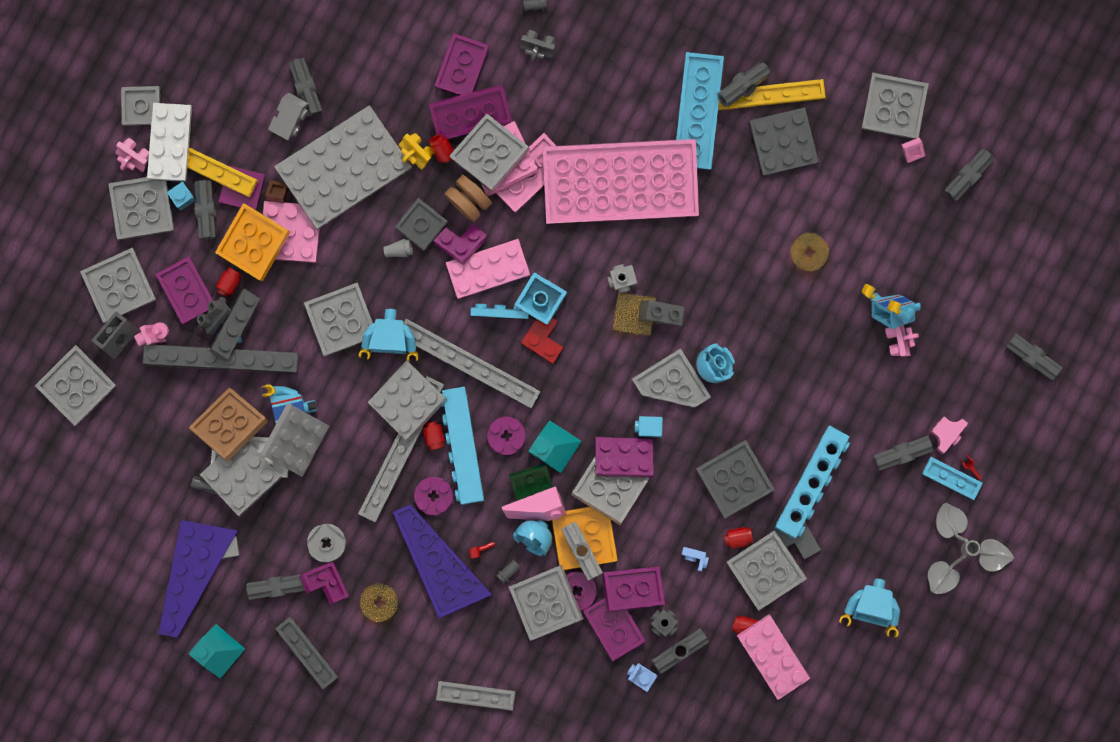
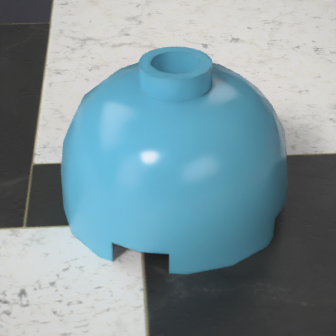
[696,344,735,383]
[513,520,552,556]

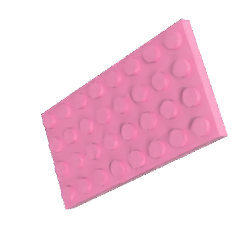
[542,139,699,224]

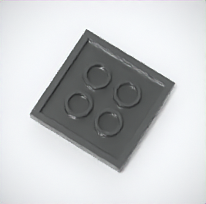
[749,108,819,177]
[696,440,775,519]

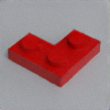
[521,318,563,364]

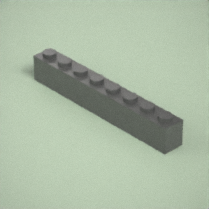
[143,344,300,374]

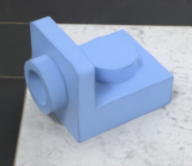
[681,547,709,571]
[627,663,658,692]

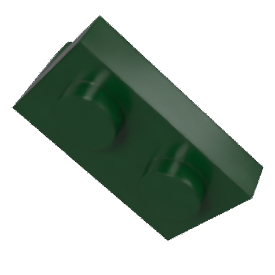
[509,463,553,501]

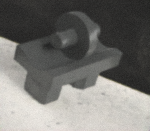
[520,30,555,62]
[197,297,232,335]

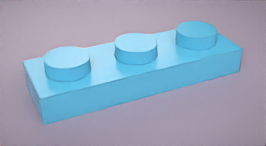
[471,304,529,319]
[922,457,983,500]

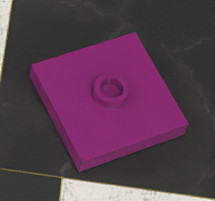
[219,166,266,210]

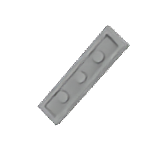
[436,681,515,711]

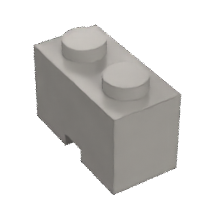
[268,93,308,140]

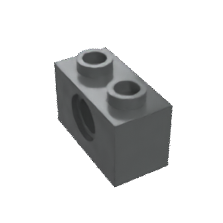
[638,300,684,327]
[91,312,139,359]

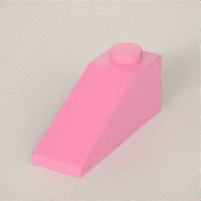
[502,486,566,521]

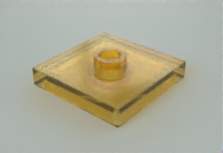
[613,292,656,336]

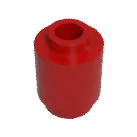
[429,134,454,163]
[215,267,241,297]
[422,421,445,451]
[724,527,753,549]
[732,615,759,634]

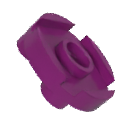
[487,417,526,455]
[414,477,453,516]
[566,572,596,610]

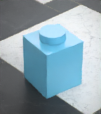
[167,182,196,211]
[635,416,662,438]

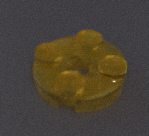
[790,233,829,272]
[360,583,399,622]

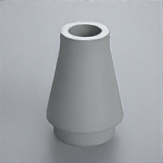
[384,239,413,257]

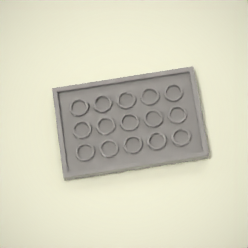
[274,105,412,230]

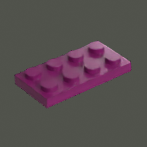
[429,84,512,139]

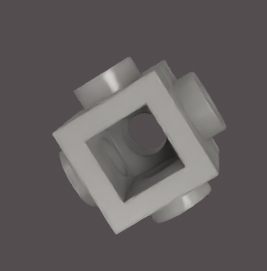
[607,264,637,293]

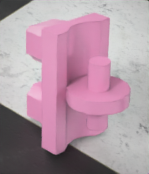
[115,138,149,172]
[134,322,169,346]
[885,325,919,357]

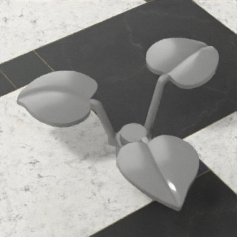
[927,502,1014,594]

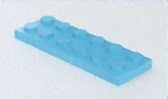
[676,52,724,170]

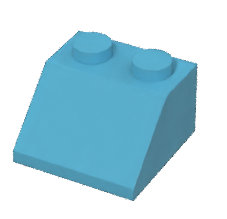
[514,272,567,325]

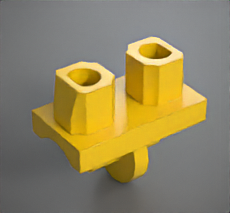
[398,133,434,170]

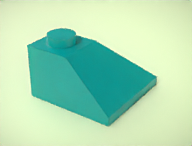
[528,420,582,473]
[189,624,245,679]

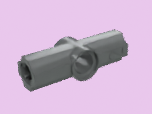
[289,58,323,117]
[717,62,771,107]
[944,148,995,201]
[195,180,216,240]
[1006,334,1063,381]
[873,436,933,471]
[246,574,305,600]
[652,628,709,674]

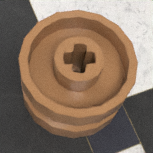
[444,175,492,223]

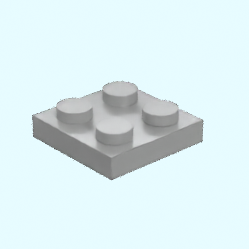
[121,86,161,126]

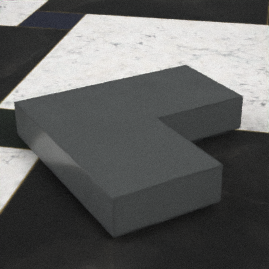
[776,518,821,559]

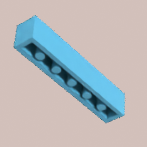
[441,387,484,505]

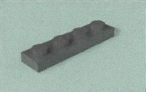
[209,289,260,361]
[275,616,338,689]

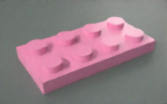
[496,133,556,213]
[446,239,530,299]
[737,615,810,700]

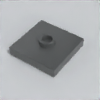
[395,198,448,252]

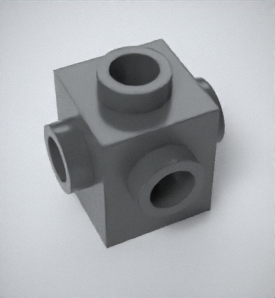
[650,609,678,637]

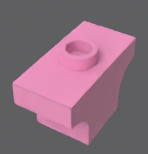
[930,417,968,454]

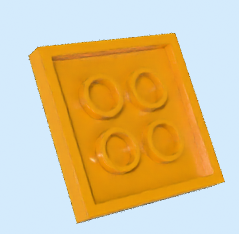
[215,203,291,281]
[552,507,617,570]

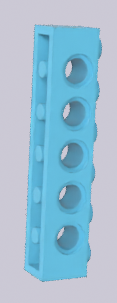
[774,426,850,540]

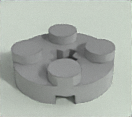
[307,524,346,562]

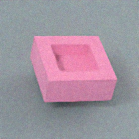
[902,138,925,163]

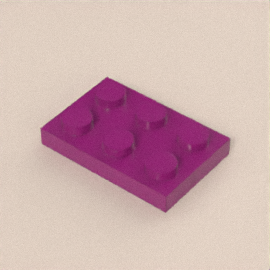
[434,33,489,96]
[155,256,214,325]
[594,437,654,478]
[602,567,665,612]
[583,598,646,661]

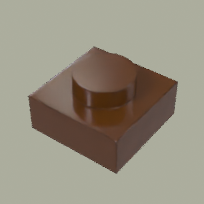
[265,180,289,203]

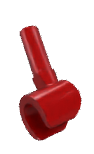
[960,455,982,481]
[469,542,495,559]

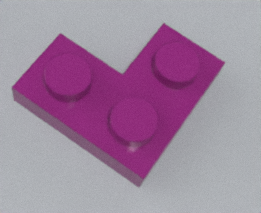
[433,225,488,265]
[299,562,349,605]

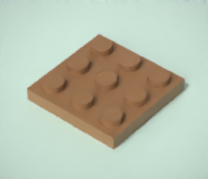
[189,387,268,462]

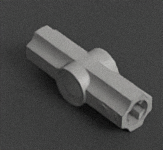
[561,522,603,581]

